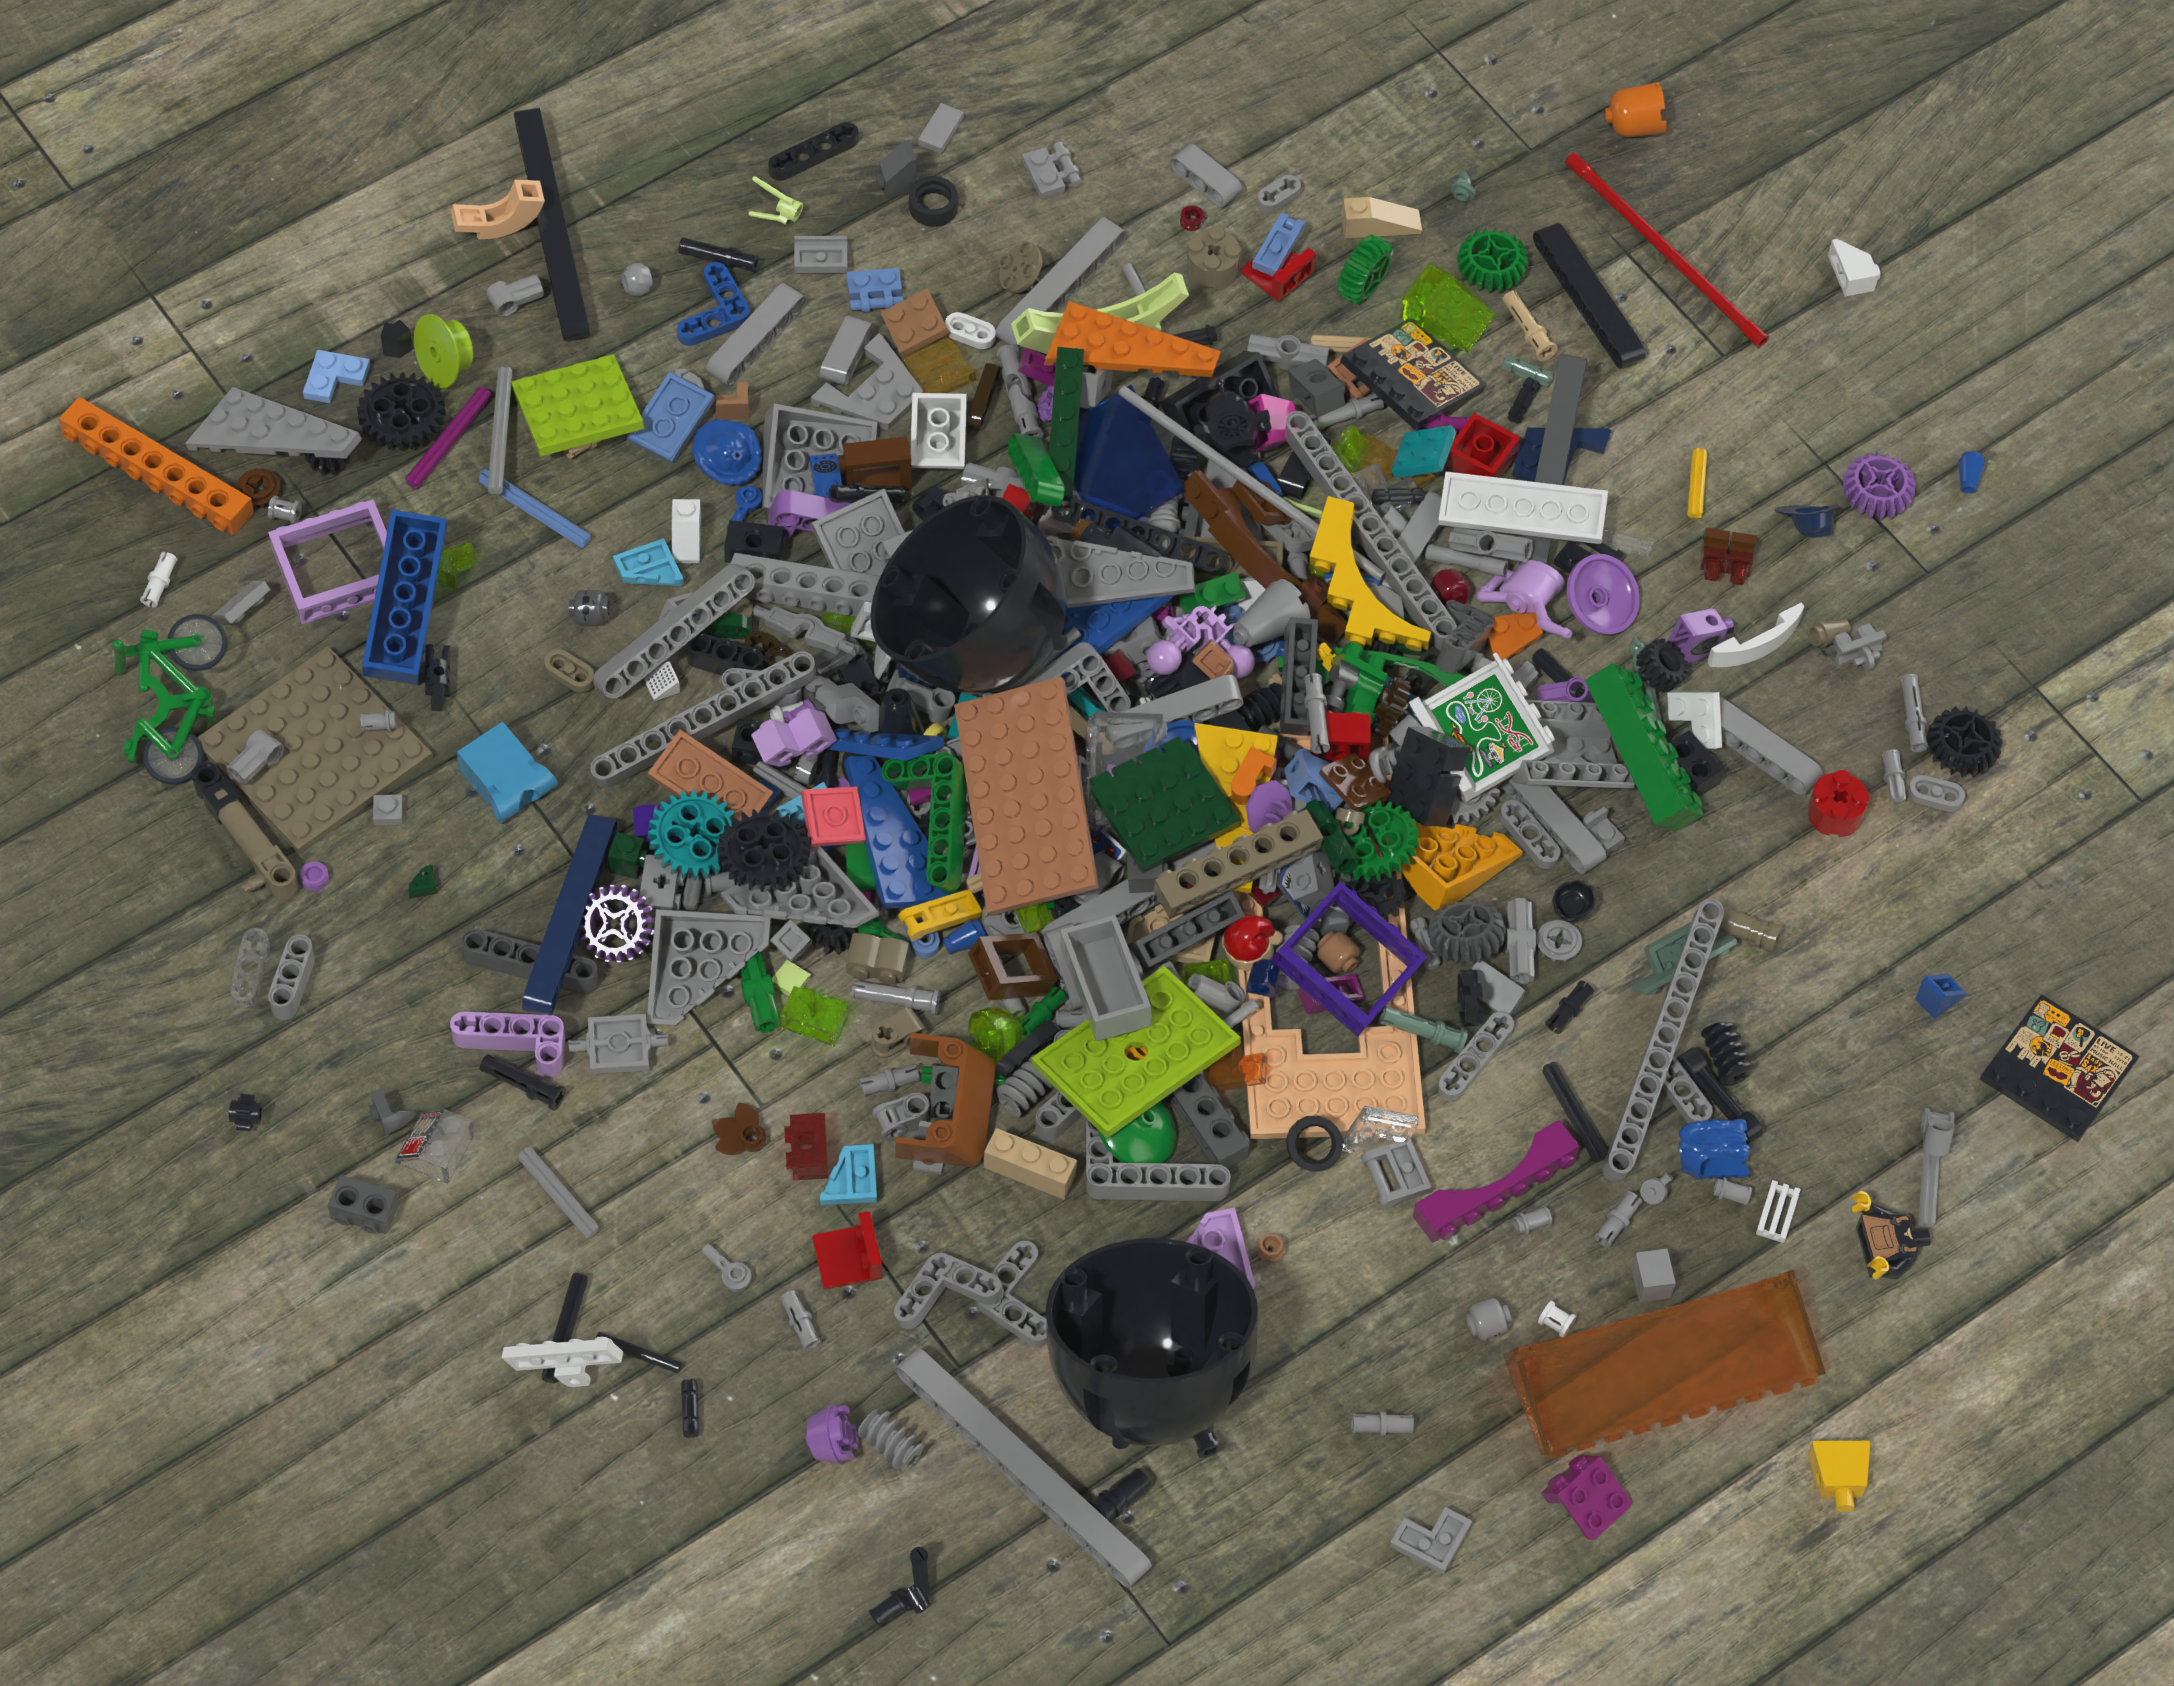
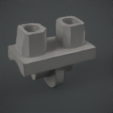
[1833,623,1887,670]

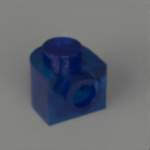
[1246,959,1280,998]

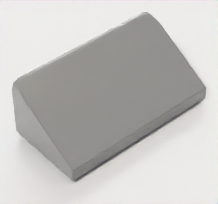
[1472,959,1525,1015]

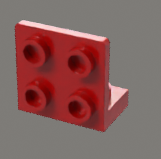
[1241,247,1316,302]
[812,1211,882,1290]

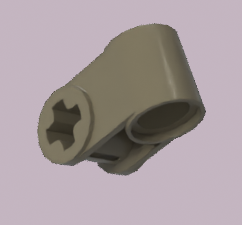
[871,1007,927,1058]

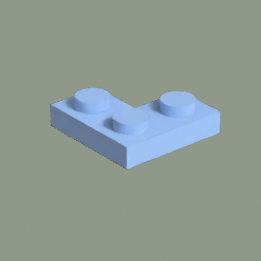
[303,350,370,403]

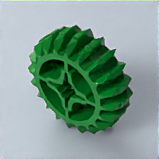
[1457,227,1528,294]
[1337,234,1393,305]

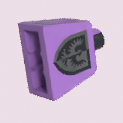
[1668,608,1734,664]

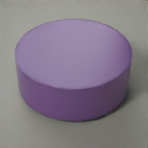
[299,862,329,891]

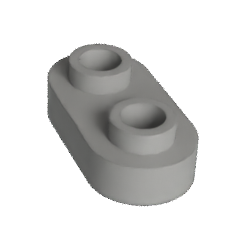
[1908,775,1965,812]

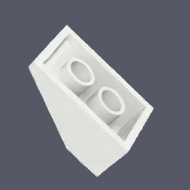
[910,393,967,469]

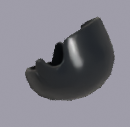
[1552,880,1596,923]

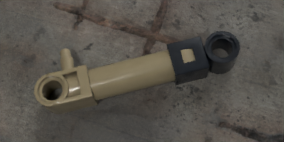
[192,762,298,900]

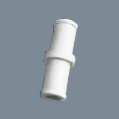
[140,552,177,608]

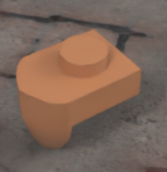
[1192,639,1234,679]

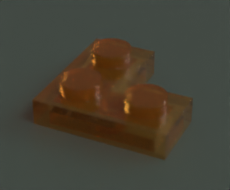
[1209,1031,1268,1091]

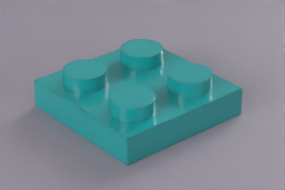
[1391,425,1456,478]

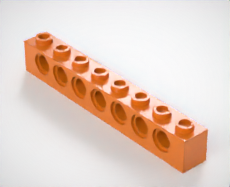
[59,396,254,536]

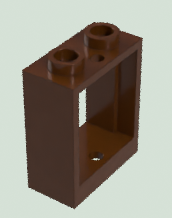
[838,437,911,490]
[968,932,1058,1000]

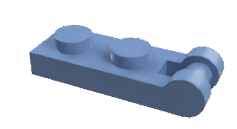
[1252,212,1306,276]

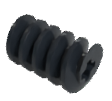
[1236,682,1282,732]
[1701,1022,1755,1086]

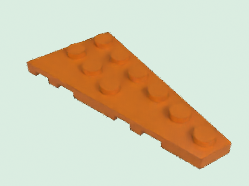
[1044,301,1221,377]

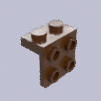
[1320,753,1392,811]

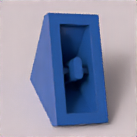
[1915,974,1967,1019]

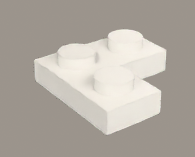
[1667,692,1722,749]

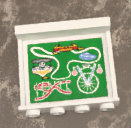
[1409,652,1555,802]

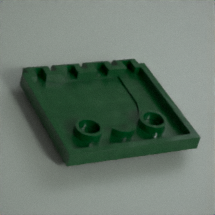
[1089,737,1241,873]

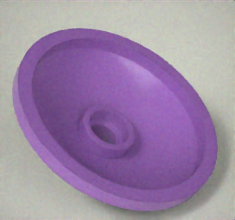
[1567,554,1640,635]

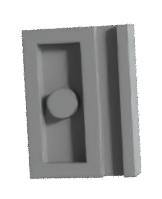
[794,236,847,273]

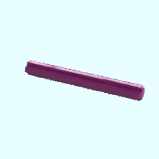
[405,387,491,489]

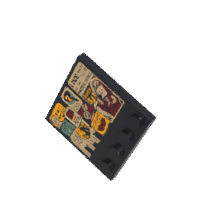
[1340,318,1486,430]
[1979,994,2139,1142]

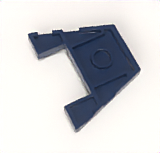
[1512,427,1611,486]

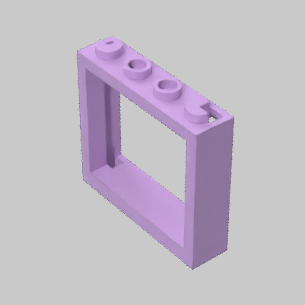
[268,499,387,624]

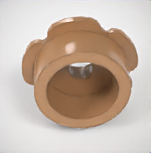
[1256,1234,1285,1262]

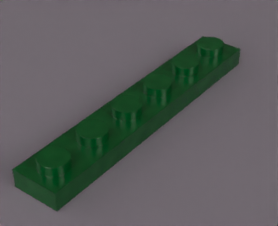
[1044,347,1084,508]

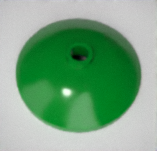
[1098,1101,1176,1163]

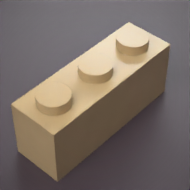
[984,1128,1077,1200]

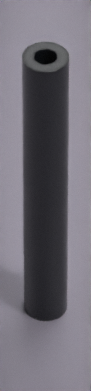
[596,1332,682,1374]

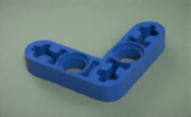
[677,262,750,346]

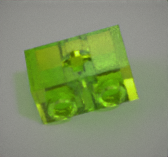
[781,986,848,1047]

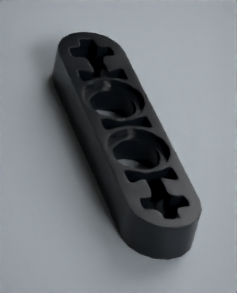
[768,122,858,181]

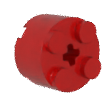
[1808,770,1870,837]

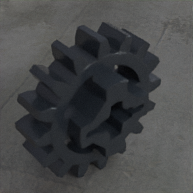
[1345,871,1406,922]

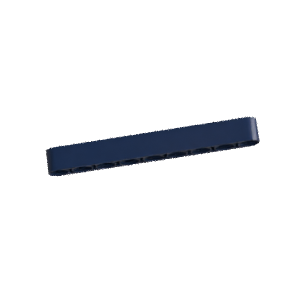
[522,814,618,1016]

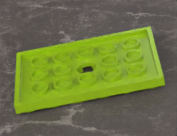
[1031,966,1241,1138]

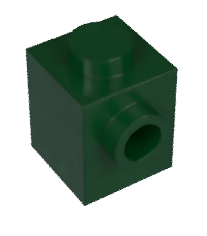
[608,832,649,879]

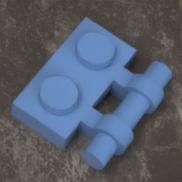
[847,268,903,312]

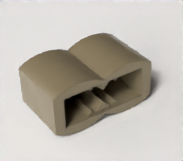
[846,933,910,984]

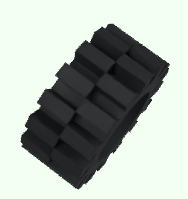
[1636,638,1689,692]

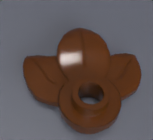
[712,1102,766,1155]

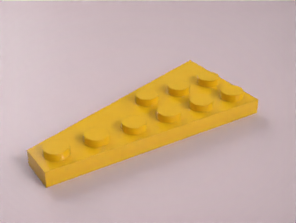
[1194,723,1278,893]

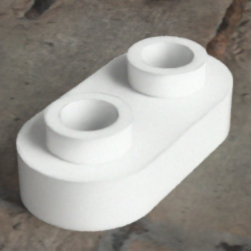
[945,312,996,349]

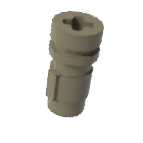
[1720,909,1783,953]

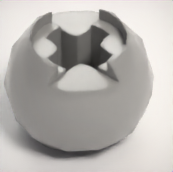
[621,263,653,296]

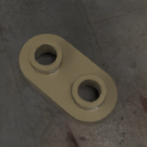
[544,649,594,693]

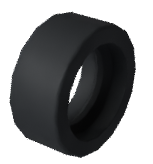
[909,176,958,227]
[1286,1115,1343,1172]

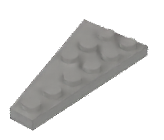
[185,387,362,458]
[1045,535,1195,608]

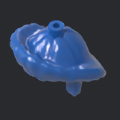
[692,419,762,486]

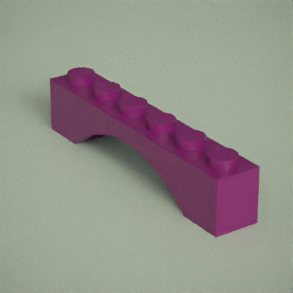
[1413,1120,1579,1243]

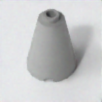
[1233,579,1310,647]

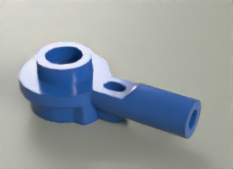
[727,486,762,529]

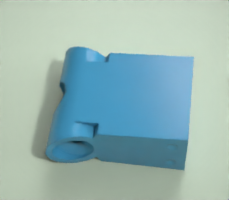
[457,721,558,824]

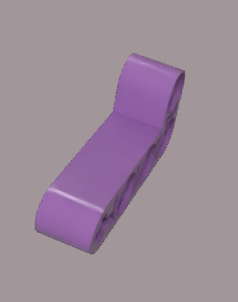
[768,490,852,540]

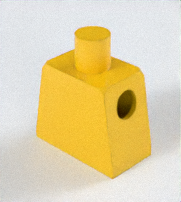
[1808,1441,1870,1512]

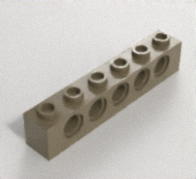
[1153,809,1323,919]

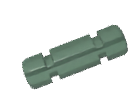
[1502,355,1553,387]

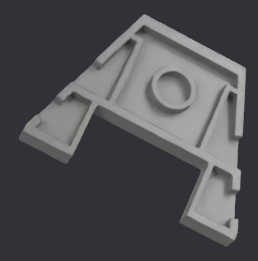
[811,333,923,431]

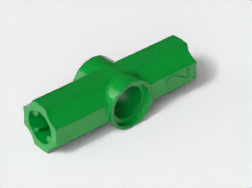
[740,951,780,1033]

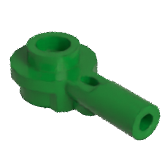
[856,917,910,944]

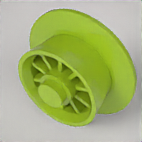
[414,314,473,388]

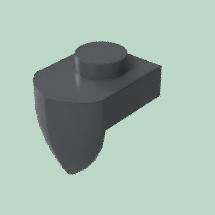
[368,1089,416,1135]

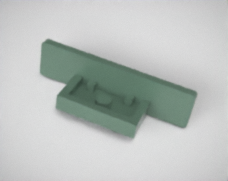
[1631,922,1738,995]

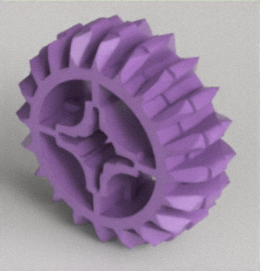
[1842,451,1916,521]
[580,885,655,962]

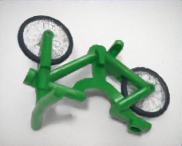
[112,614,227,785]

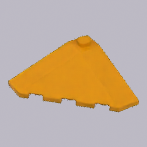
[1400,822,1523,911]

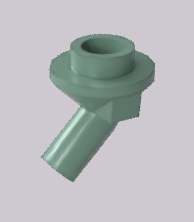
[1450,171,1476,202]

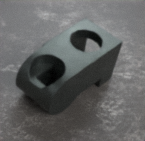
[1403,646,1440,698]
[930,1063,959,1119]

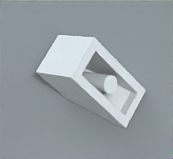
[1828,239,1880,297]
[672,499,701,563]

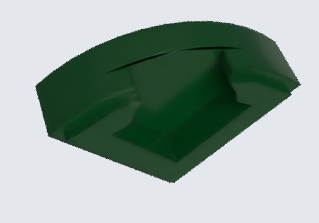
[408,865,438,899]

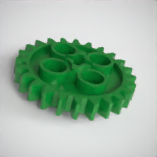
[1337,800,1420,882]

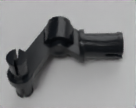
[869,1547,932,1627]

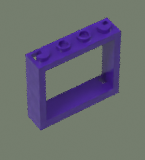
[1271,882,1427,1037]

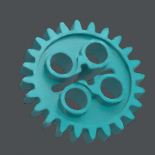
[648,790,735,880]

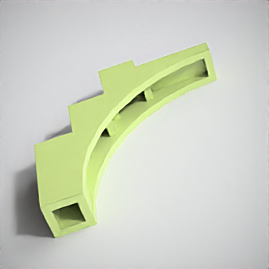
[1011,272,1189,354]

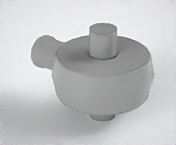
[1640,1172,1673,1205]

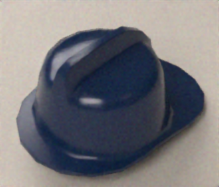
[1775,505,1839,538]

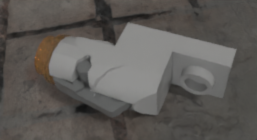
[802,674,880,732]

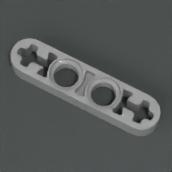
[1438,1012,1514,1102]

